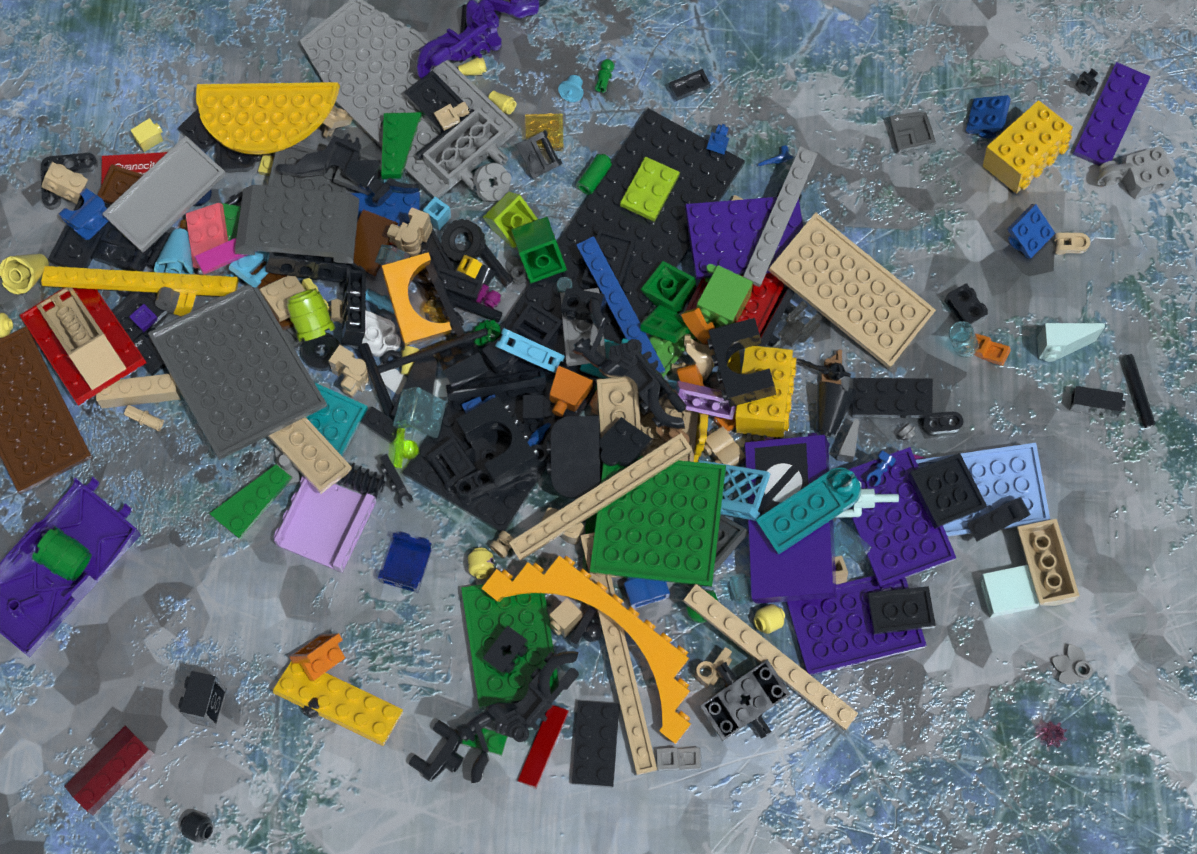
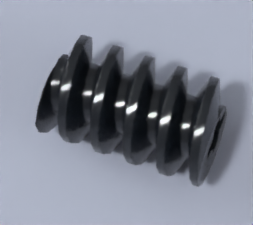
[341,463,385,500]

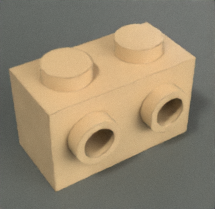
[42,162,88,204]

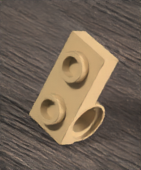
[696,647,733,688]

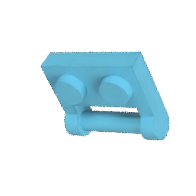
[229,251,269,288]

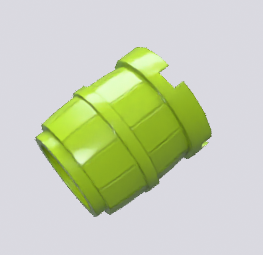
[286,288,335,342]

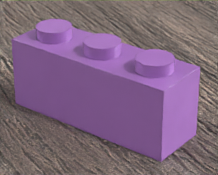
[675,381,737,420]

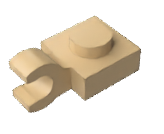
[434,102,470,131]

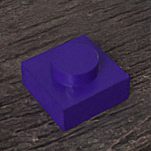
[129,304,158,332]

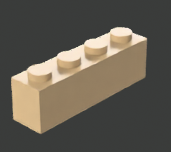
[96,374,181,408]

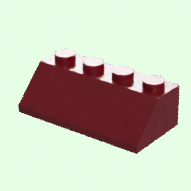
[64,725,154,816]

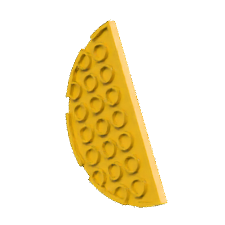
[196,82,340,154]

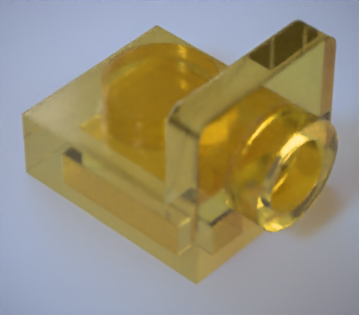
[423,296,450,323]

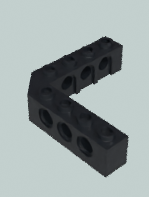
[266,252,366,347]

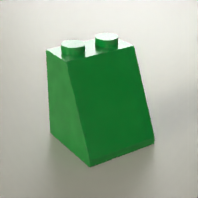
[511,216,567,283]

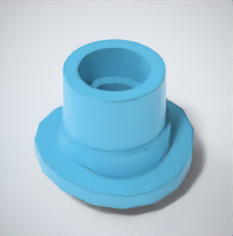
[558,75,584,102]

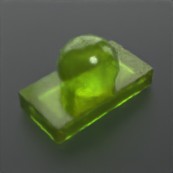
[394,428,419,470]

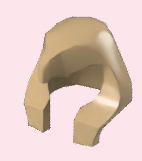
[671,334,715,381]

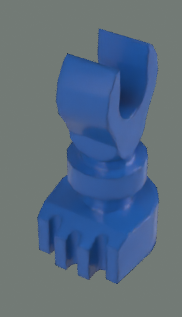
[867,450,896,487]

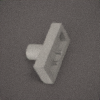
[275,447,300,486]

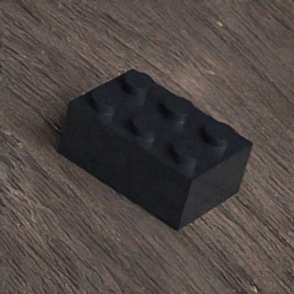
[178,671,227,729]

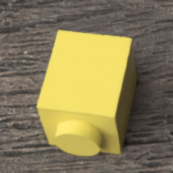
[131,118,163,152]

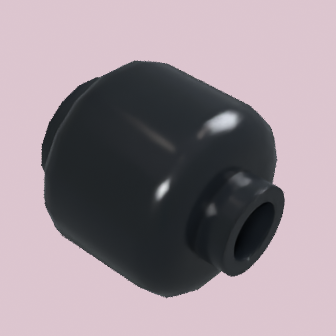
[180,811,213,843]

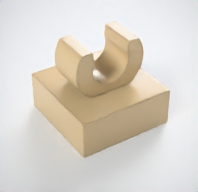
[328,299,342,323]

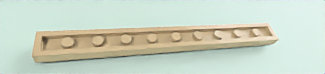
[509,433,693,561]
[682,584,858,730]

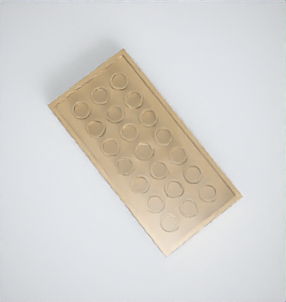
[768,213,936,369]

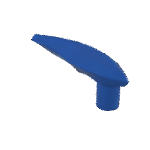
[758,145,793,166]
[528,423,551,447]

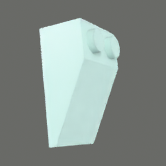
[1037,323,1105,362]

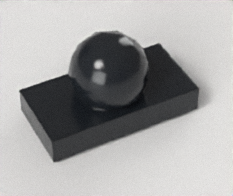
[570,606,602,649]

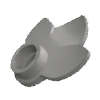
[1052,644,1093,685]

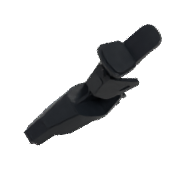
[276,133,420,206]

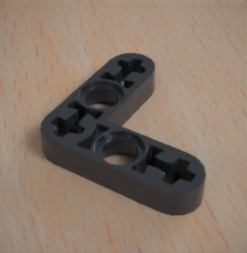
[41,153,98,210]

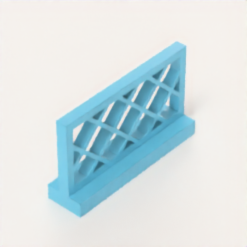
[699,460,771,521]

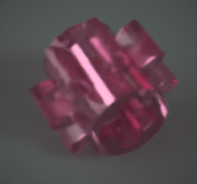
[1041,722,1067,748]

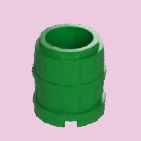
[32,526,92,581]

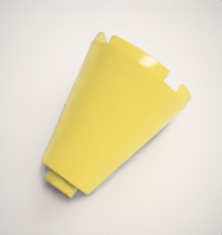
[0,254,49,294]

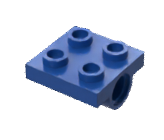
[966,95,1011,139]
[1007,204,1055,258]

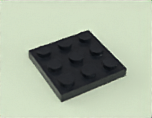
[908,453,988,529]

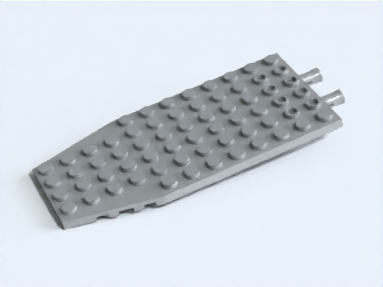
[300,0,519,199]

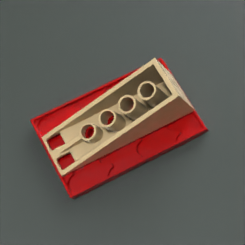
[19,287,147,406]

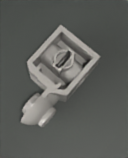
[1097,146,1176,198]

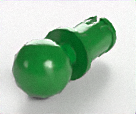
[595,59,615,93]

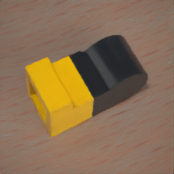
[457,255,496,286]

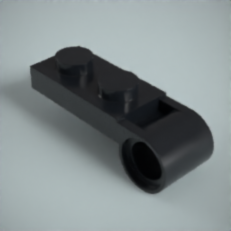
[967,497,1031,542]

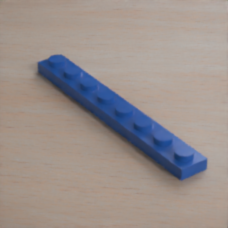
[577,236,665,374]

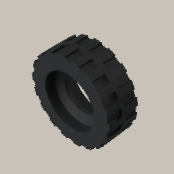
[441,219,486,263]

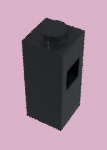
[1070,386,1126,418]

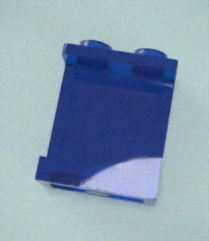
[378,532,433,593]

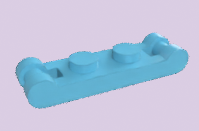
[495,328,565,374]

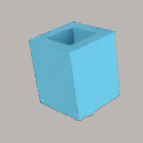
[423,197,451,231]

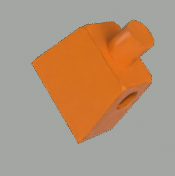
[550,366,593,417]

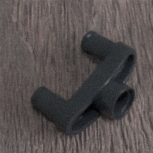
[409,720,464,782]

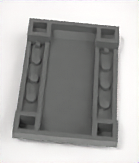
[235,185,359,264]

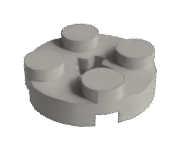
[473,163,511,201]

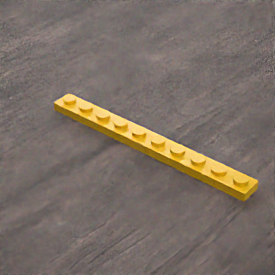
[41,266,239,296]

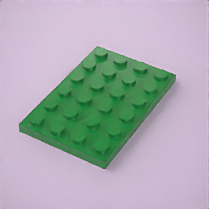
[461,579,561,709]

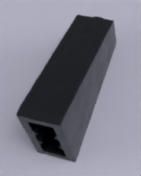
[391,355,439,434]

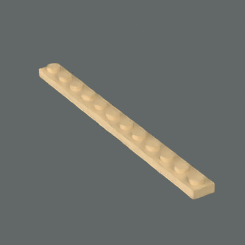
[580,532,657,775]

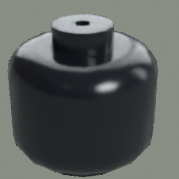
[302,697,319,719]

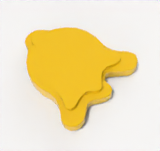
[694,412,708,462]

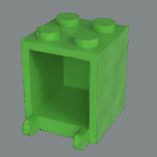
[697,264,753,328]

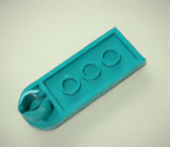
[756,468,861,554]

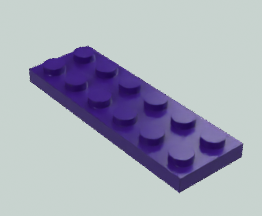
[1073,62,1151,166]

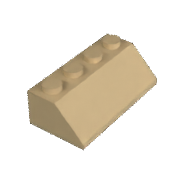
[1017,519,1080,606]

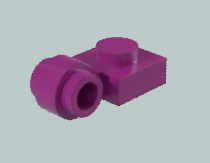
[467,284,501,309]

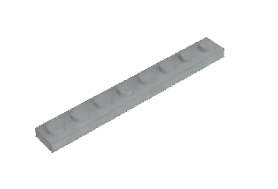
[743,146,817,287]

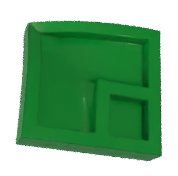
[640,305,692,343]

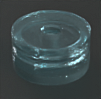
[557,277,572,293]

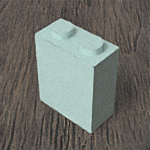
[979,565,1039,618]

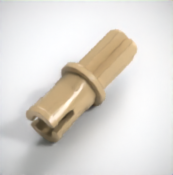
[124,405,164,431]

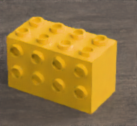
[983,100,1073,194]
[736,346,797,438]

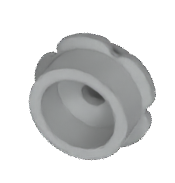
[897,423,916,441]

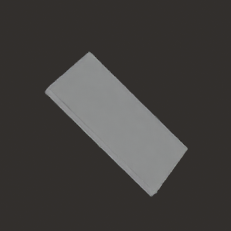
[102,136,226,253]

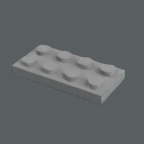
[560,288,606,366]

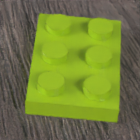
[620,157,680,222]

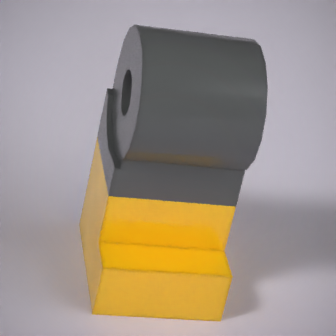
[155,287,196,316]

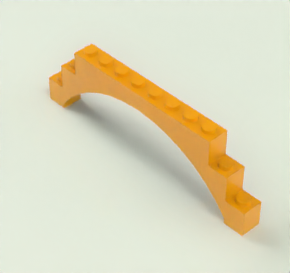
[482,556,692,744]

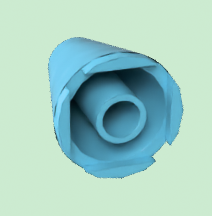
[154,228,193,274]

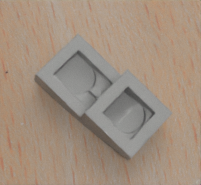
[657,748,702,771]

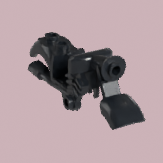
[572,299,687,430]
[456,651,579,783]

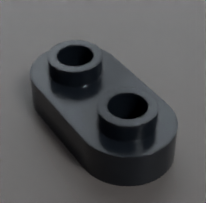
[923,411,964,434]

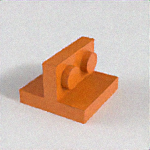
[289,633,345,681]

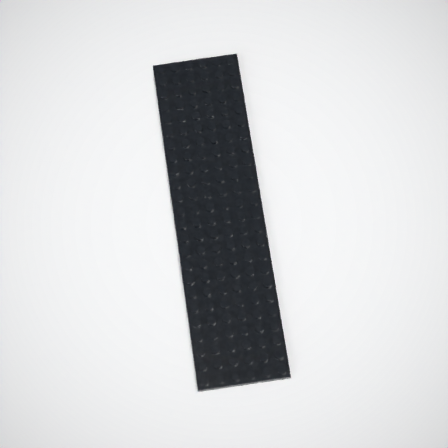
[402,108,745,533]

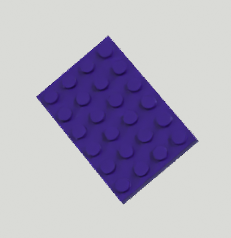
[685,197,803,279]
[848,447,956,587]
[786,575,927,676]

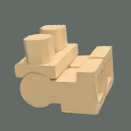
[387,207,433,256]
[329,345,369,398]

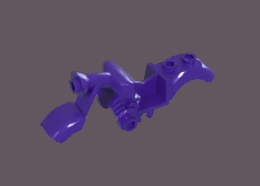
[417,0,539,79]

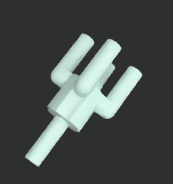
[835,480,899,518]

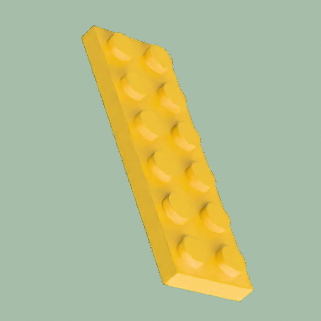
[273,661,403,746]

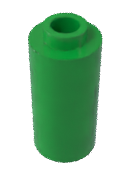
[576,154,612,195]

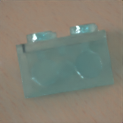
[393,387,447,438]

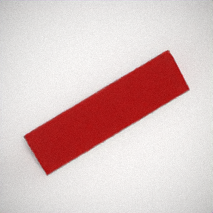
[517,705,569,790]

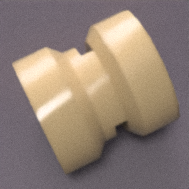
[489,530,514,559]

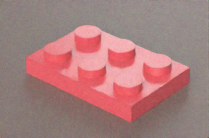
[186,203,228,269]

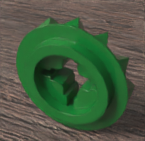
[471,319,501,346]

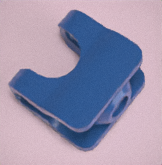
[58,188,108,240]

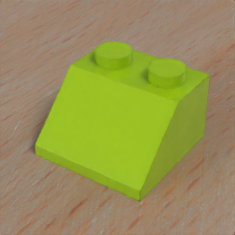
[483,192,538,248]

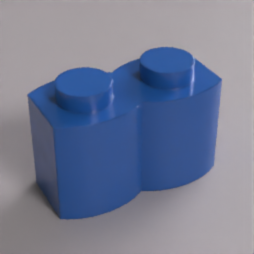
[623,578,670,609]

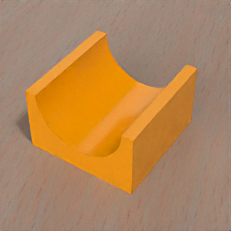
[382,252,452,346]

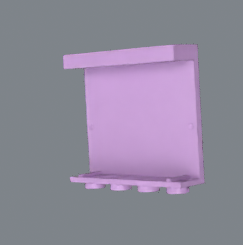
[274,476,376,573]

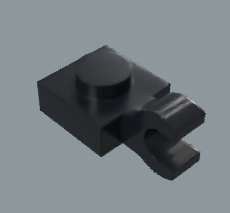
[1076,68,1098,96]

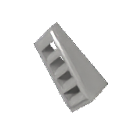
[837,419,859,463]

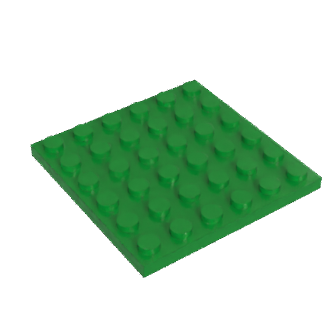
[590,456,726,587]

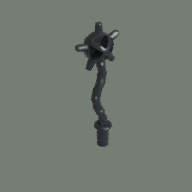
[796,358,851,381]

